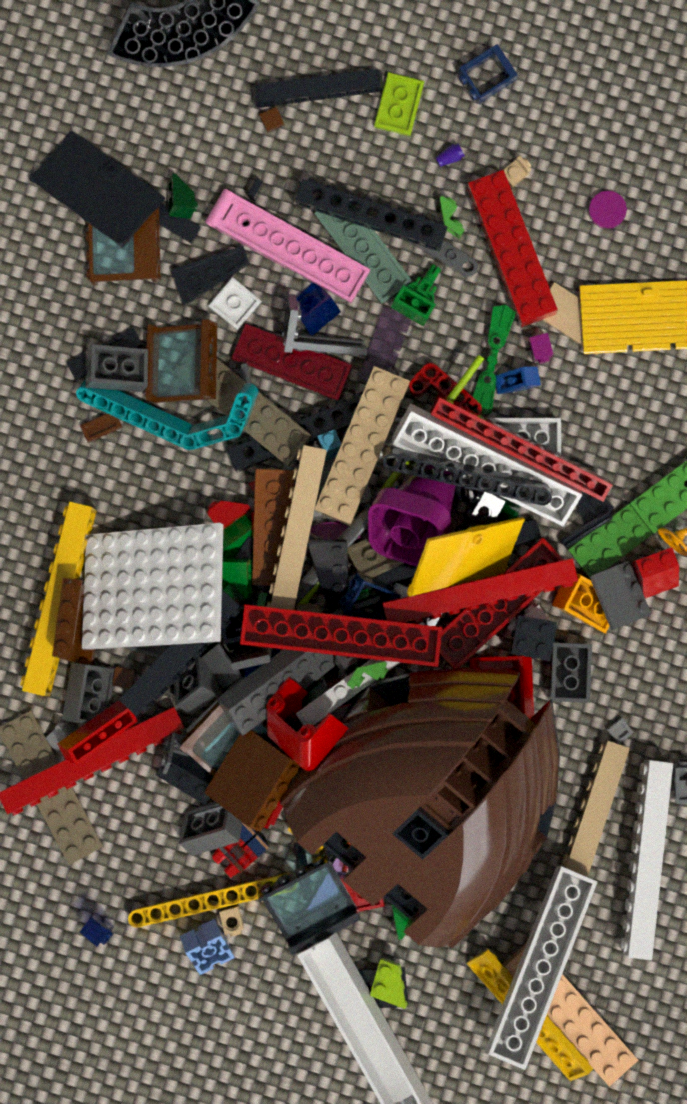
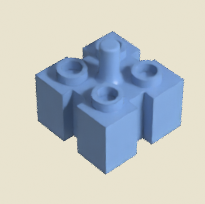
[180,919,235,975]

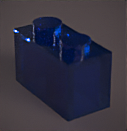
[79,913,114,947]

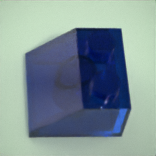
[285,283,341,335]

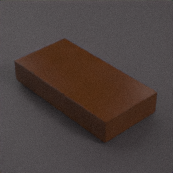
[80,413,123,444]

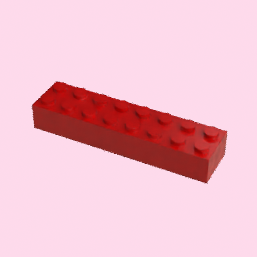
[467,170,558,328]
[439,538,563,668]

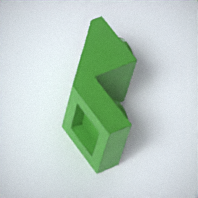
[439,196,465,239]
[347,662,389,689]

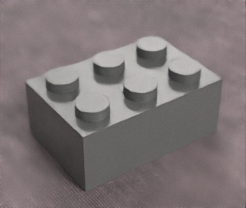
[86,344,148,392]
[549,643,592,703]

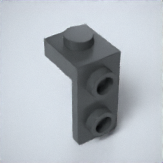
[161,733,189,774]

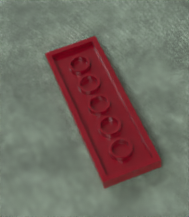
[232,324,352,401]

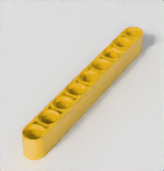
[128,872,298,928]

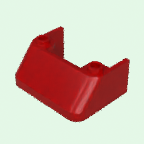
[267,677,349,771]

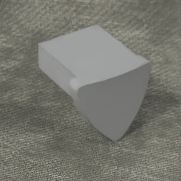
[46,722,77,753]

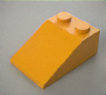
[552,574,609,634]

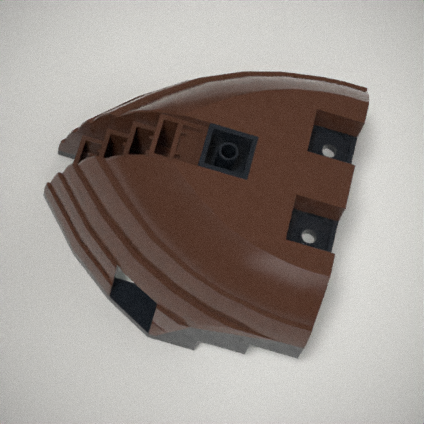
[280,668,560,948]

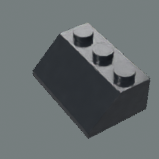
[156,752,220,805]

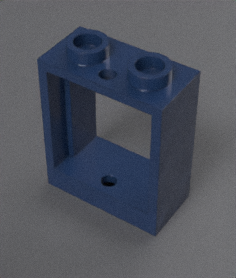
[458,44,518,104]
[339,573,401,621]

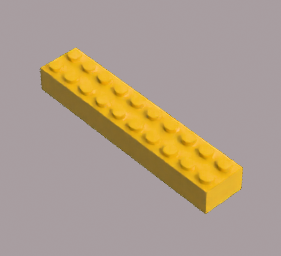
[20,502,97,696]

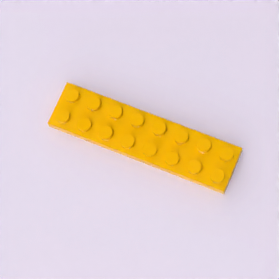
[466,949,593,1081]

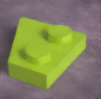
[370,957,407,1009]

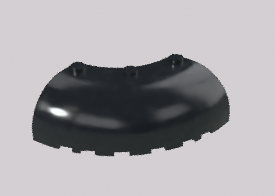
[107,0,260,67]

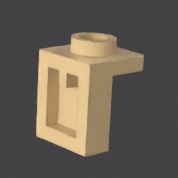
[504,155,531,188]

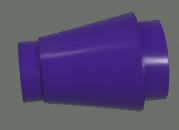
[436,143,465,167]

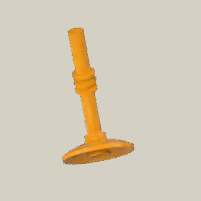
[658,528,687,556]

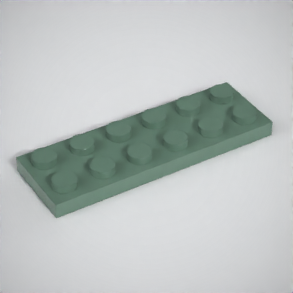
[314,198,412,305]

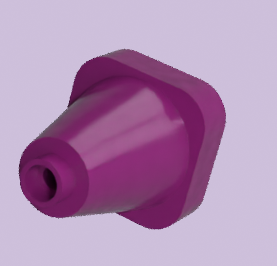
[368,465,456,567]

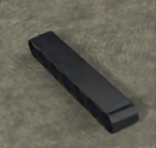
[252,69,384,108]

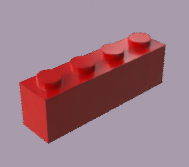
[57,700,138,766]

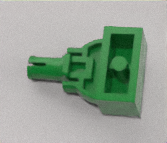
[391,264,441,327]

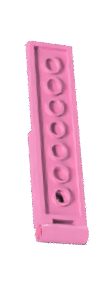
[205,189,370,304]

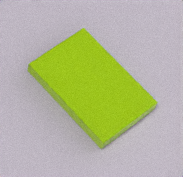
[374,72,425,137]

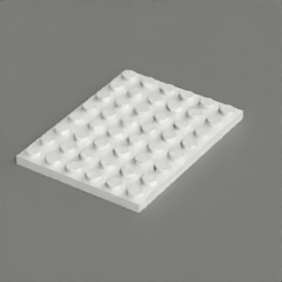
[82,523,223,650]

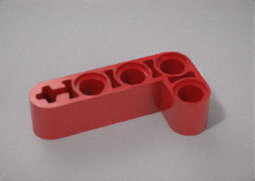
[409,363,482,415]

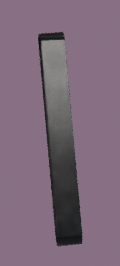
[383,447,552,506]

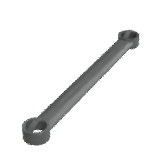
[294,493,378,608]

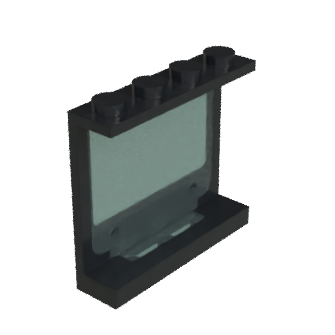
[258,855,361,955]

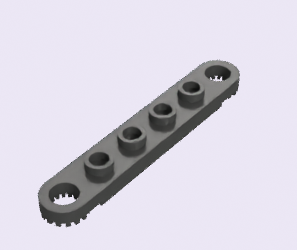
[387,207,478,277]

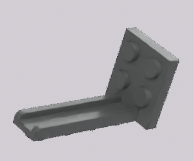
[281,294,367,357]

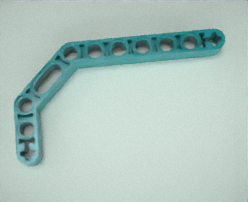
[76,379,259,450]

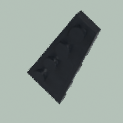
[308,540,349,614]

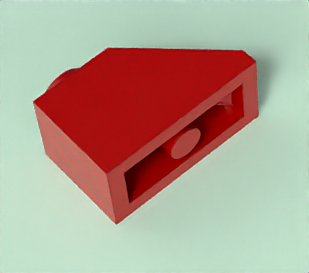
[206,500,251,529]

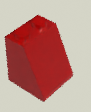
[631,547,679,598]

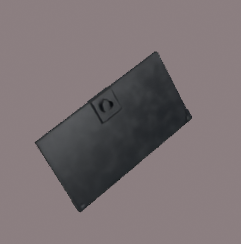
[29,131,165,248]

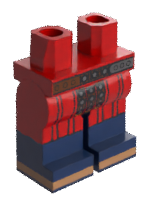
[211,822,270,878]

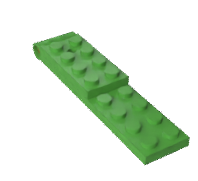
[568,460,687,580]

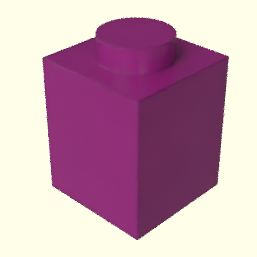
[528,333,554,364]

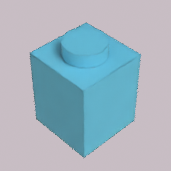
[317,429,341,461]

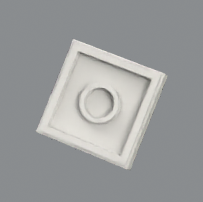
[208,277,262,331]

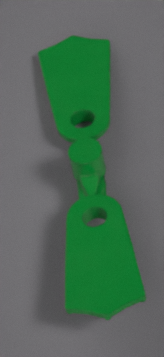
[469,304,516,415]

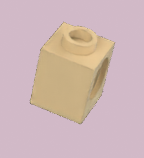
[219,905,245,937]

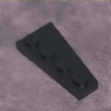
[171,246,250,306]

